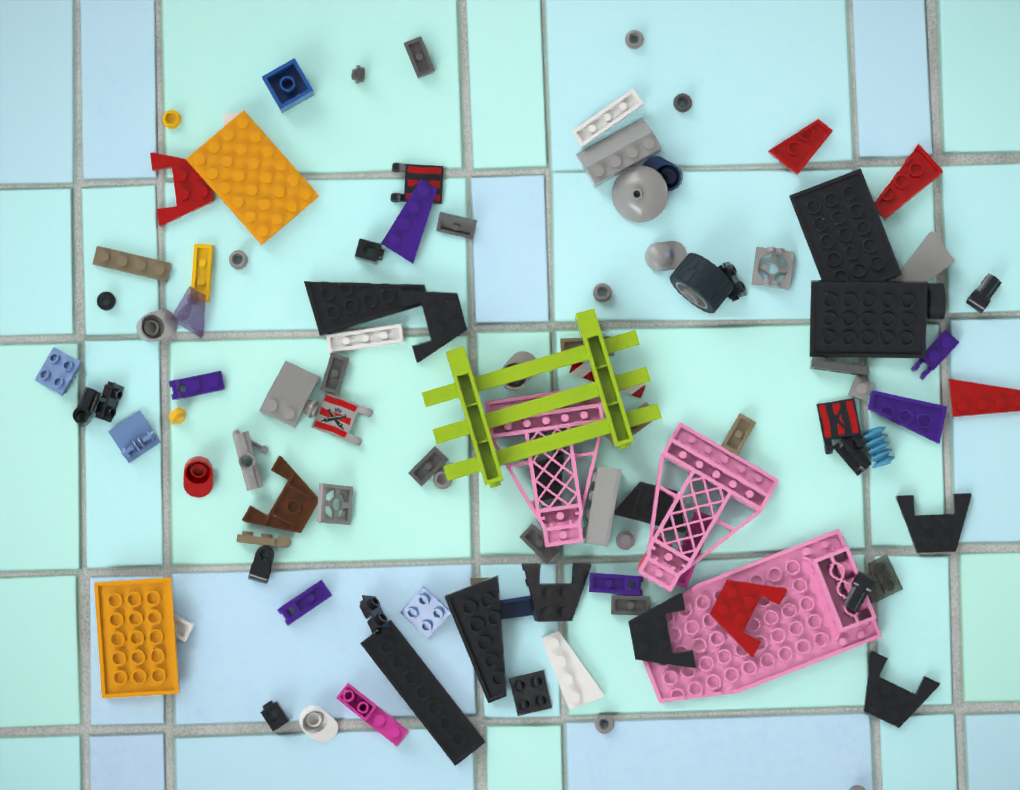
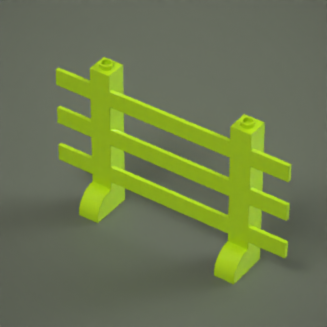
[421,308,662,488]

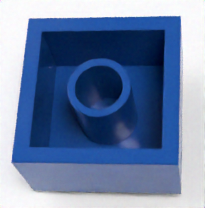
[262,58,315,113]

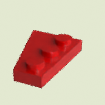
[768,119,833,175]

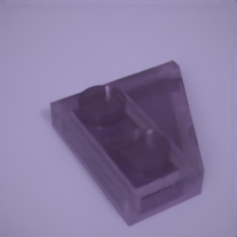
[170,286,206,338]

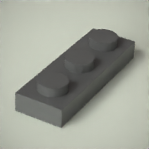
[809,357,869,377]

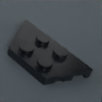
[614,481,686,533]

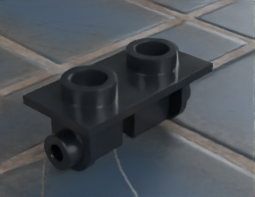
[718,262,746,302]
[95,381,124,423]
[833,437,872,476]
[359,595,391,635]

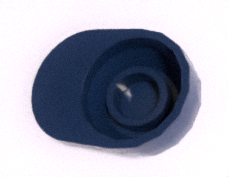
[643,156,683,191]

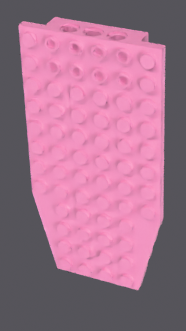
[643,529,882,703]

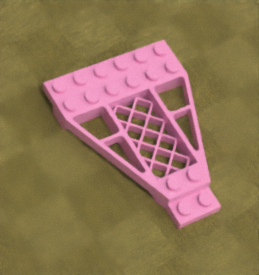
[485,389,604,548]
[637,422,779,592]

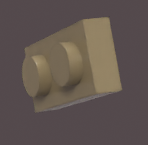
[721,413,757,455]

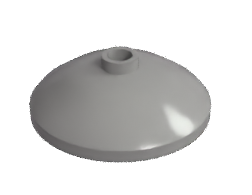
[612,165,668,223]

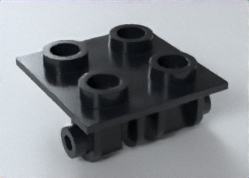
[509,670,552,716]

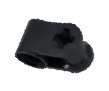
[248,546,274,584]

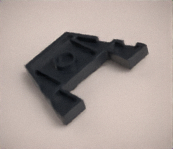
[397,290,467,363]
[896,493,972,553]
[522,563,591,622]
[628,593,696,668]
[863,651,940,728]

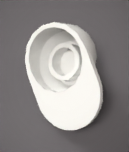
[299,705,338,743]

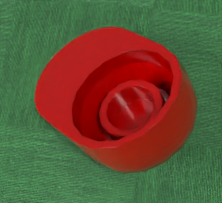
[183,456,213,498]

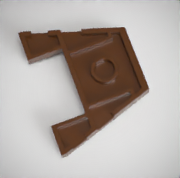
[242,455,318,533]

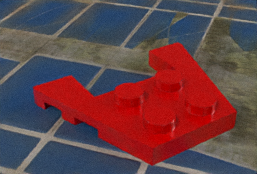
[150,153,214,227]
[709,579,787,657]

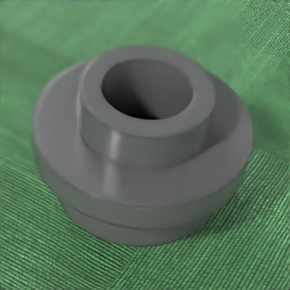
[351,65,365,84]
[673,93,692,113]

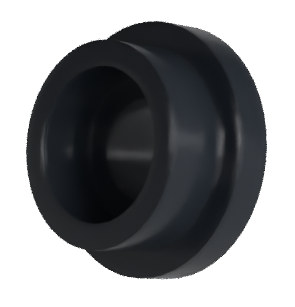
[97,292,116,311]

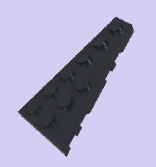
[304,281,426,336]
[444,575,507,703]

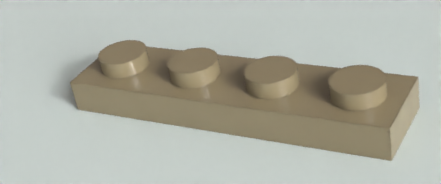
[92,246,172,282]

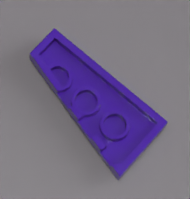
[381,179,437,264]
[867,390,947,444]

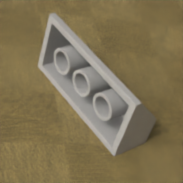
[576,118,662,188]
[582,467,622,547]

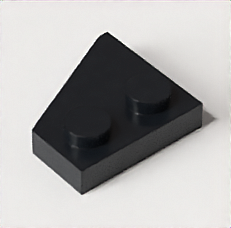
[528,455,564,501]

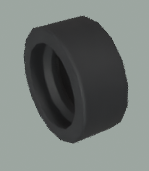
[927,283,946,320]

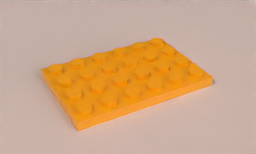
[186,110,319,246]
[94,577,180,698]

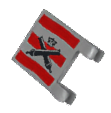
[311,392,373,446]

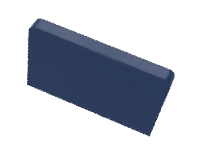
[500,596,533,620]

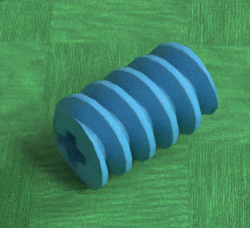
[863,426,895,469]

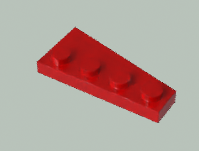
[874,143,943,221]
[948,379,1020,417]

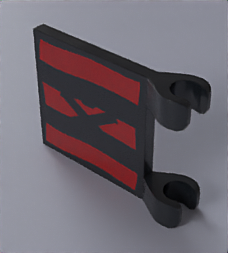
[390,163,443,204]
[816,398,864,455]

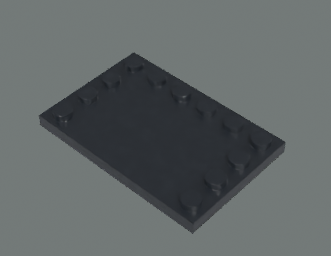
[789,168,902,281]
[809,280,928,358]

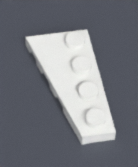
[541,631,605,710]

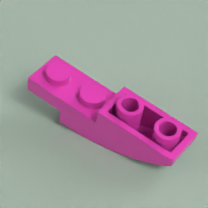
[336,683,410,747]

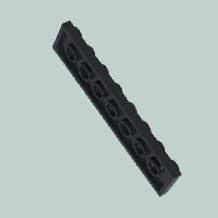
[360,620,486,766]

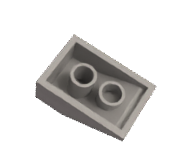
[259,360,320,429]

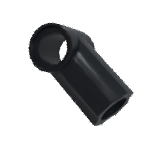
[965,273,1002,313]
[72,387,101,426]
[842,571,877,613]

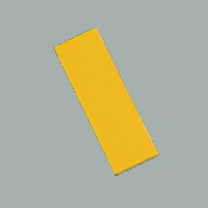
[190,244,214,302]

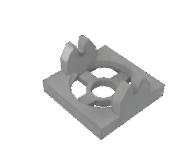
[751,247,794,290]
[316,483,353,525]

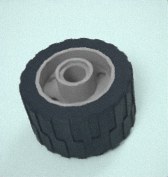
[669,253,734,313]

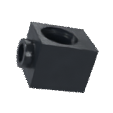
[354,238,385,265]
[260,700,290,732]

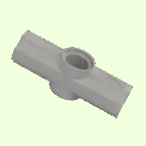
[232,431,263,491]

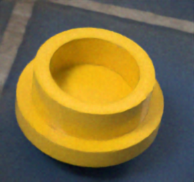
[162,110,181,129]
[168,407,187,425]

